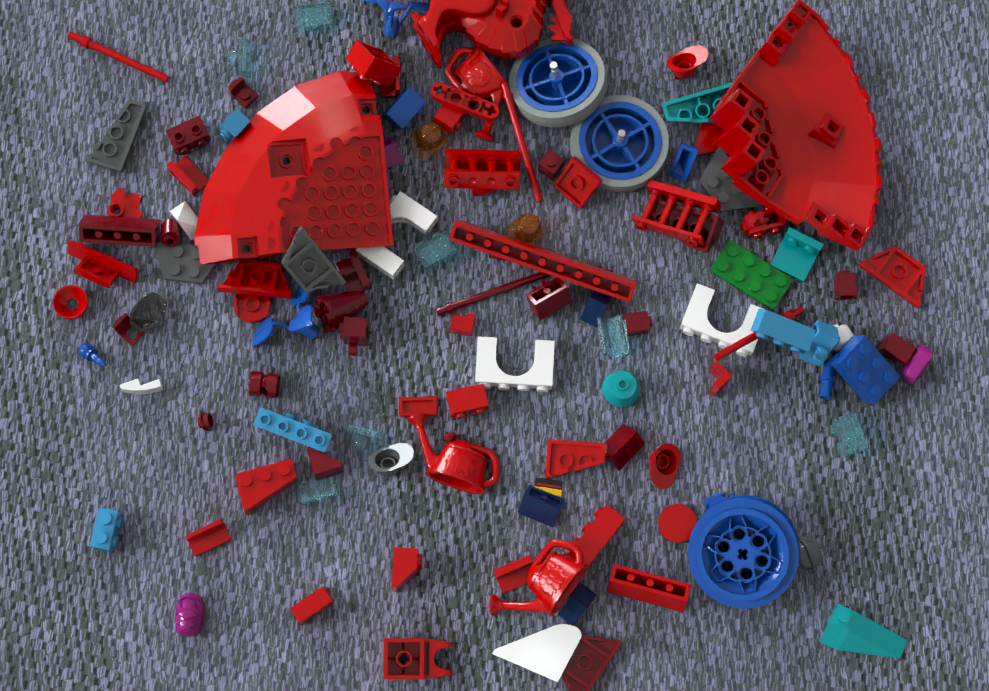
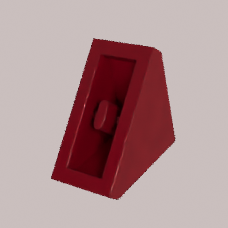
[876,333,917,365]
[307,446,344,481]

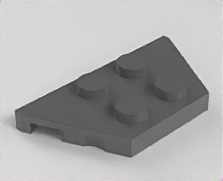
[698,147,761,212]
[281,225,346,293]
[154,241,217,284]

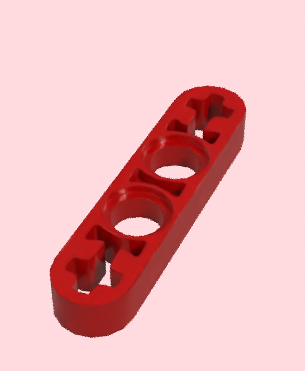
[430,83,499,122]

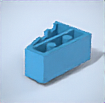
[750,309,816,354]

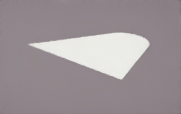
[492,624,582,682]

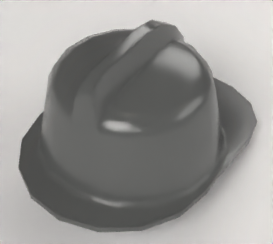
[368,443,414,477]
[797,535,823,574]

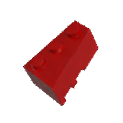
[235,458,299,515]

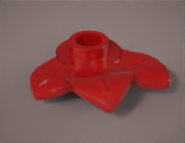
[107,188,143,218]

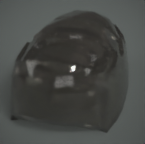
[129,292,167,333]

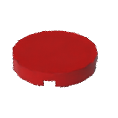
[233,294,272,323]
[658,504,697,543]

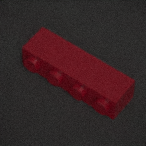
[79,214,160,247]

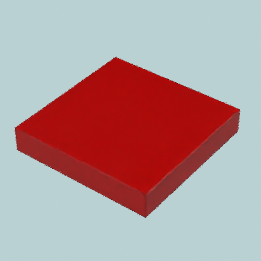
[553,156,603,209]

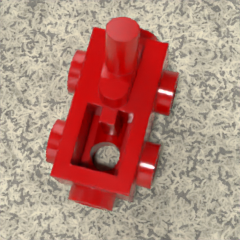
[740,208,787,240]

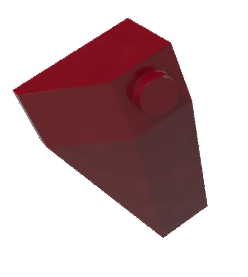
[648,197,724,253]

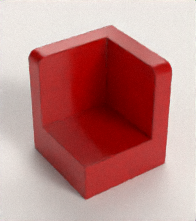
[449,313,475,337]

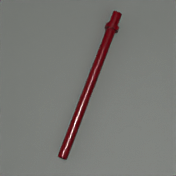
[435,272,551,316]

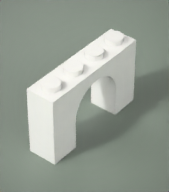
[356,191,438,280]
[679,283,763,357]
[475,337,555,392]

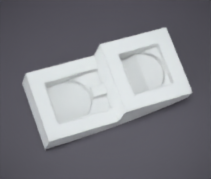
[120,379,164,394]

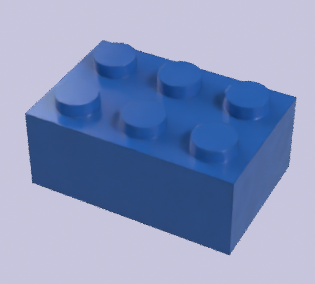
[829,335,900,404]

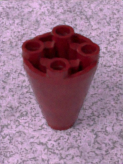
[314,291,369,333]

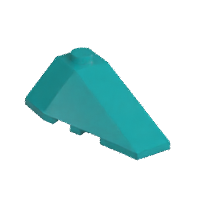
[661,82,733,123]
[819,604,908,659]

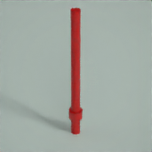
[67,31,169,83]
[714,306,804,361]

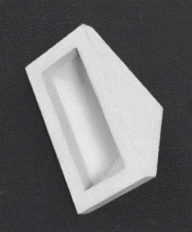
[170,201,198,241]

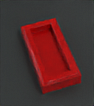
[399,396,438,418]

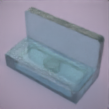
[597,315,630,357]
[296,475,339,506]

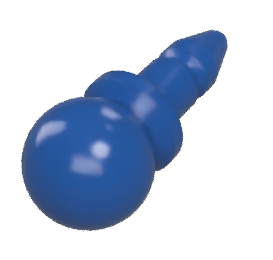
[78,343,106,367]

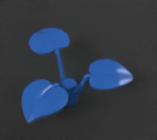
[364,0,430,37]
[252,287,320,348]

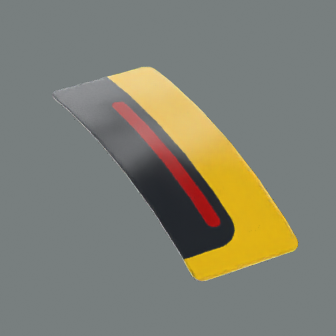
[534,478,563,497]

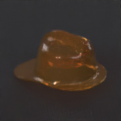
[411,122,448,159]
[506,213,545,244]

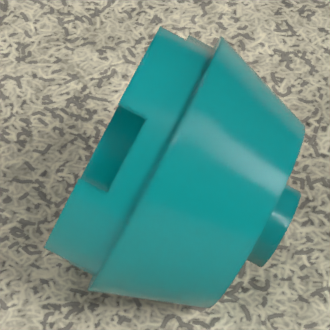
[602,370,641,407]

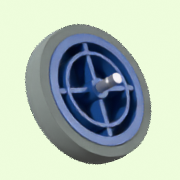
[509,39,607,127]
[570,95,669,192]

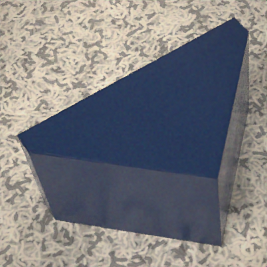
[580,290,612,327]
[557,583,597,626]

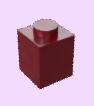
[538,149,564,181]
[833,270,857,300]
[623,311,653,337]

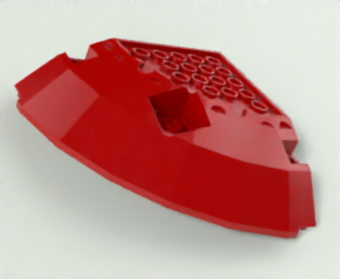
[194,70,394,265]

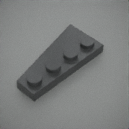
[86,99,148,173]

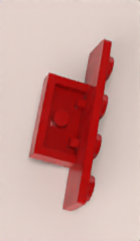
[68,240,138,288]

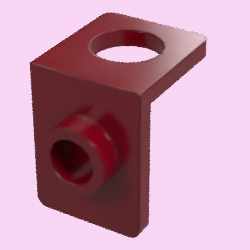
[112,313,145,346]

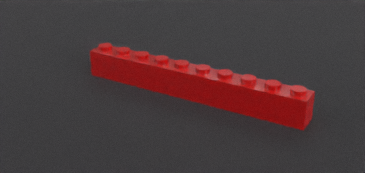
[449,219,637,303]

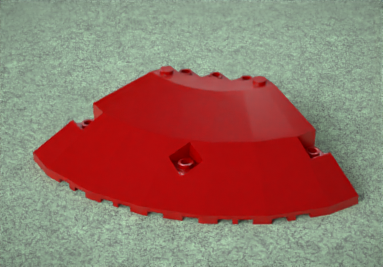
[709,0,883,251]

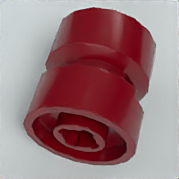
[249,371,280,399]

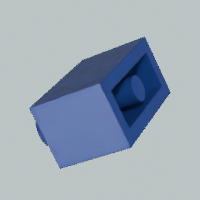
[382,86,426,130]

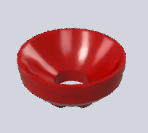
[52,285,88,320]

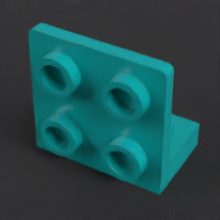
[770,227,823,282]

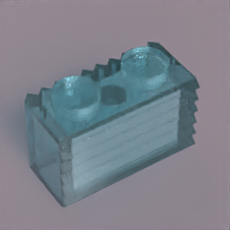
[294,0,334,32]
[414,230,458,272]
[830,412,869,458]

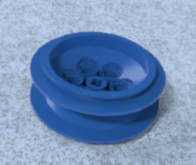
[688,495,800,609]

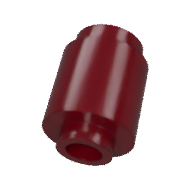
[160,219,180,246]

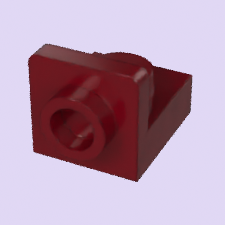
[228,77,259,109]

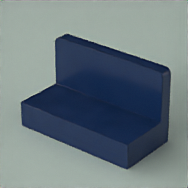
[518,485,565,527]

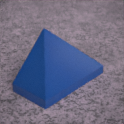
[668,143,699,183]

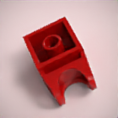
[383,638,453,679]

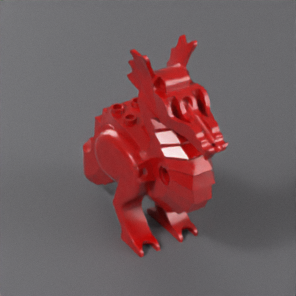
[410,0,574,69]

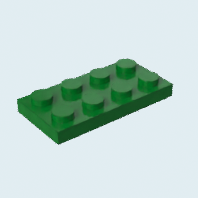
[709,239,794,311]

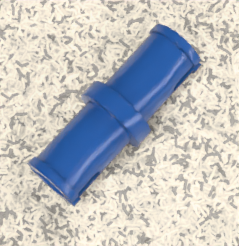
[819,360,835,400]

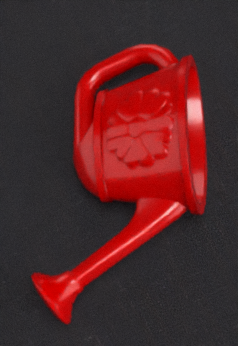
[445,46,510,142]
[407,413,500,494]
[489,539,588,616]

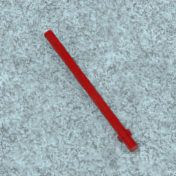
[500,82,543,202]

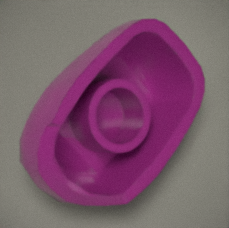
[901,344,933,386]
[175,593,205,637]

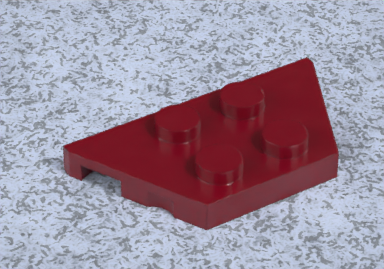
[561,635,622,691]

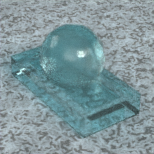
[227,36,252,78]
[344,423,384,451]

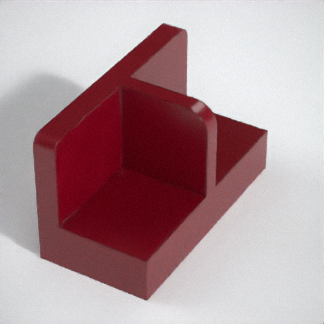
[336,250,371,292]

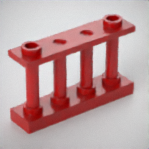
[444,149,520,190]
[631,180,721,246]

